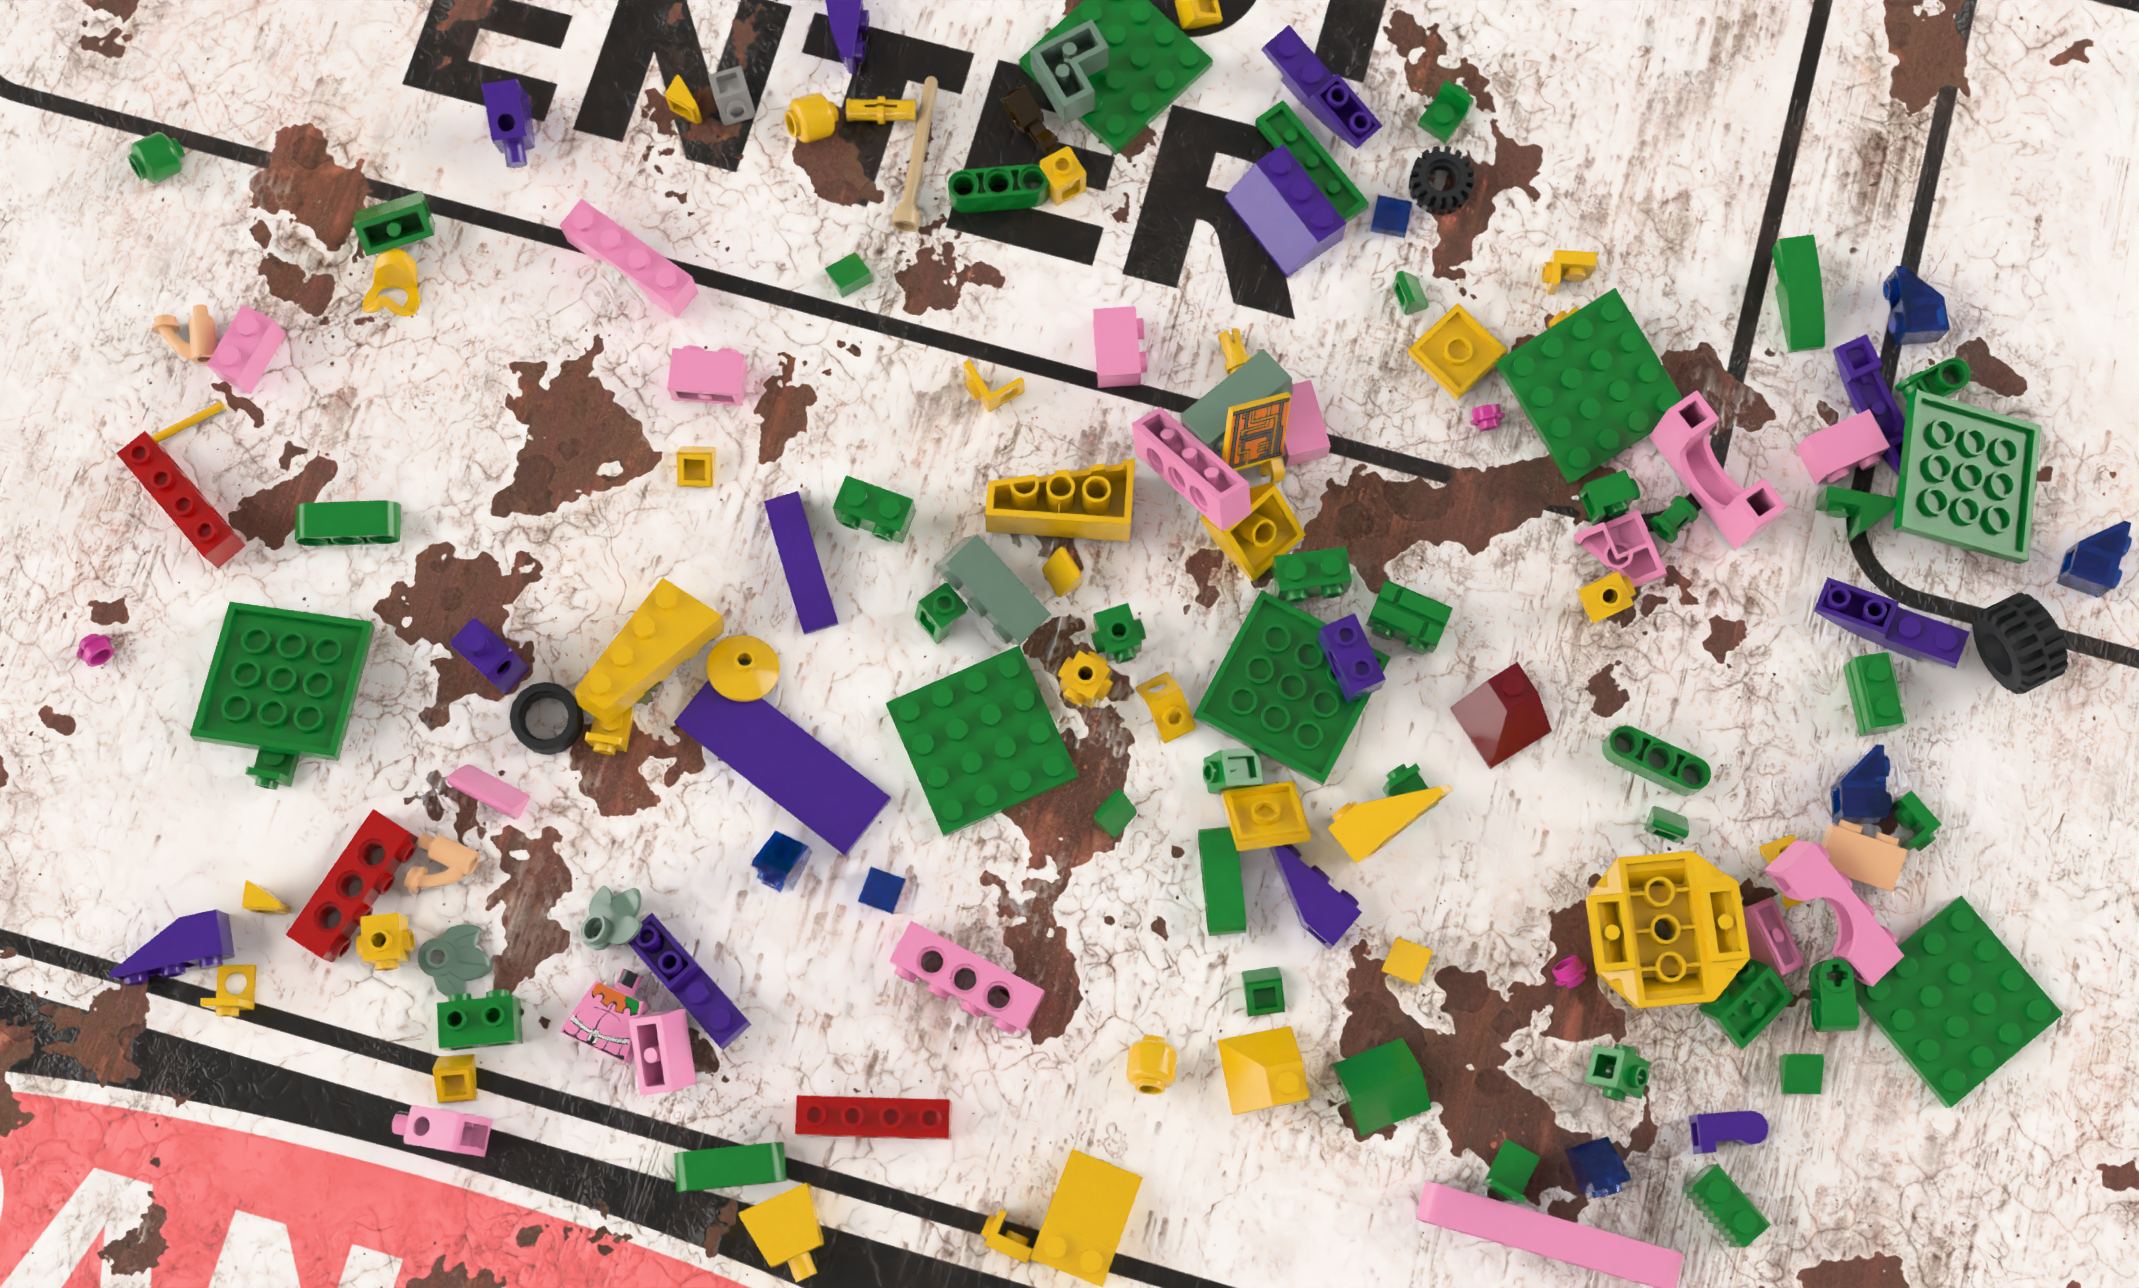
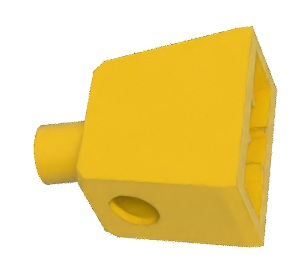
[738,1183,824,1282]

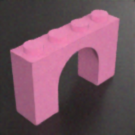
[1649,390,1787,551]

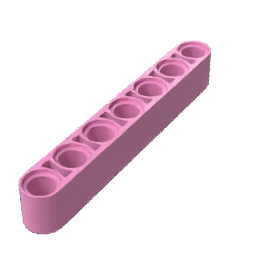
[1416,1181,1684,1288]

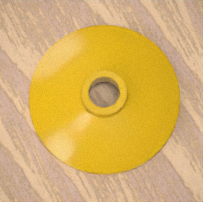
[706,635,780,702]

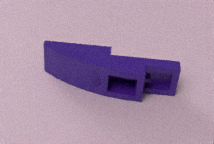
[826,0,870,74]
[1261,25,1383,149]
[1814,577,1970,669]
[628,913,752,1050]

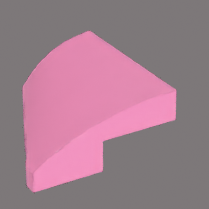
[1573,509,1668,588]

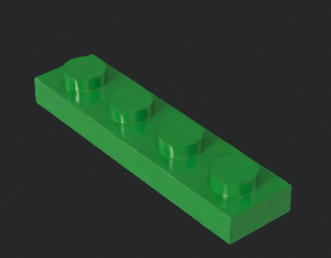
[1255,100,1369,223]

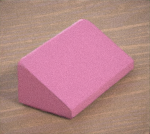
[446,764,530,820]
[1743,897,1805,977]

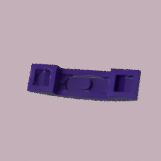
[1833,334,1905,476]
[764,491,839,635]

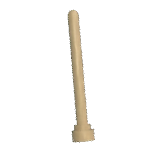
[891,76,938,232]

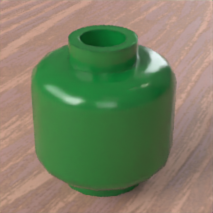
[127,132,185,184]

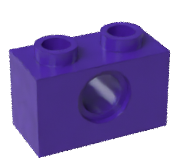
[1317,613,1386,703]

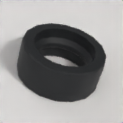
[509,682,584,755]

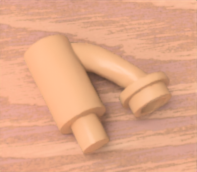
[152,304,217,364]
[404,833,480,894]

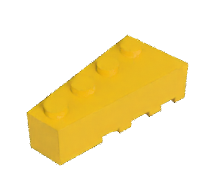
[985,458,1135,542]
[574,577,724,725]

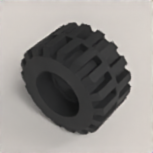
[1972,592,2068,694]

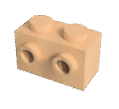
[1821,820,1907,893]

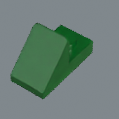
[1815,486,1897,542]

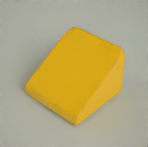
[1175,0,1223,29]
[665,75,702,124]
[677,446,716,488]
[1042,546,1082,597]
[242,880,291,915]
[1381,937,1433,987]
[432,1054,477,1103]

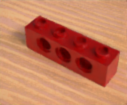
[116,431,246,568]
[286,809,418,963]
[795,1095,952,1140]

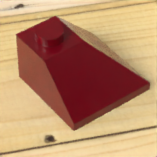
[1450,662,1552,769]

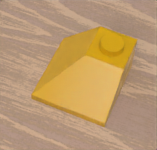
[1199,482,1306,582]
[1217,1026,1310,1115]

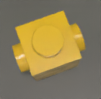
[1575,571,1636,623]

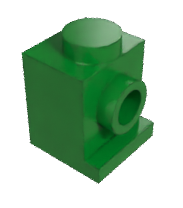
[1579,470,1640,526]

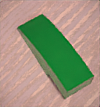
[1772,234,1825,353]

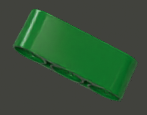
[948,164,1049,213]
[295,500,401,546]
[1602,725,1711,796]
[1198,826,1247,936]
[674,1142,787,1192]

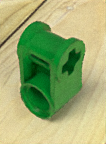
[1895,358,1971,400]
[1809,958,1859,1032]

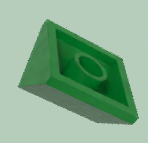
[1332,1037,1431,1136]

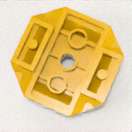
[1585,851,1750,1009]

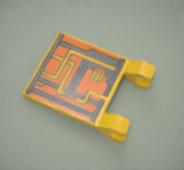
[1222,392,1292,484]

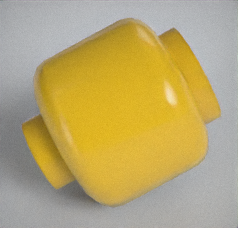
[784,93,839,143]
[1126,1035,1177,1095]

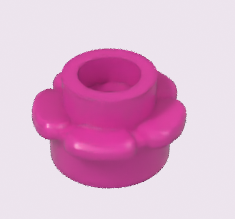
[1470,404,1506,431]
[76,634,114,667]
[1552,955,1588,989]

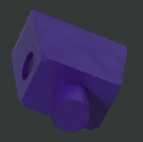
[482,79,535,168]
[449,617,530,695]

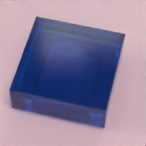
[1370,195,1412,238]
[858,867,906,915]

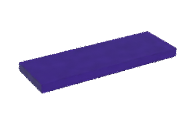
[674,679,891,857]

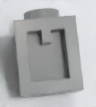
[708,66,756,126]

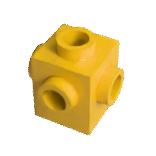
[1058,650,1113,709]
[356,913,415,971]

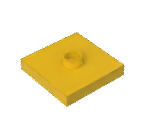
[1407,303,1508,401]
[1222,781,1311,851]

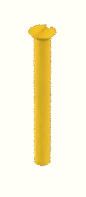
[152,399,227,442]

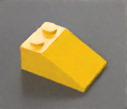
[1328,784,1454,863]
[1030,1149,1143,1287]

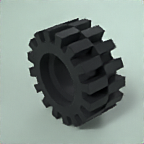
[1408,146,1475,215]

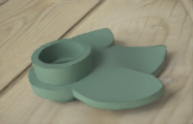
[581,885,642,950]
[417,924,494,997]

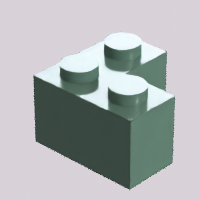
[1030,19,1109,125]

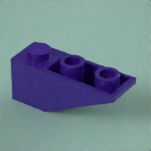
[1269,844,1362,950]
[110,909,235,986]

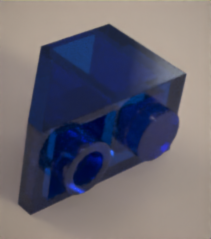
[1883,266,1950,345]
[2056,521,2132,598]
[1830,744,1892,824]
[751,830,813,893]
[1565,1136,1632,1198]

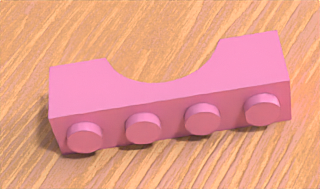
[560,199,698,319]
[1765,840,1904,986]

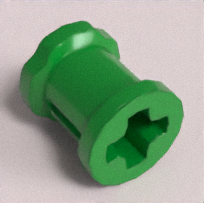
[1650,495,1699,543]

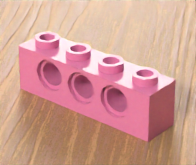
[1132,407,1252,531]
[889,921,1045,1036]

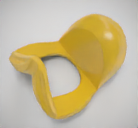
[362,248,421,317]

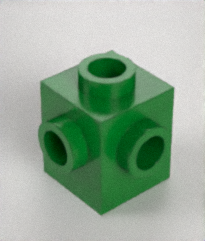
[1091,603,1146,664]
[1585,1044,1650,1102]

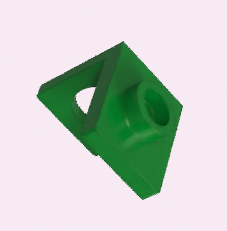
[1482,1139,1540,1204]

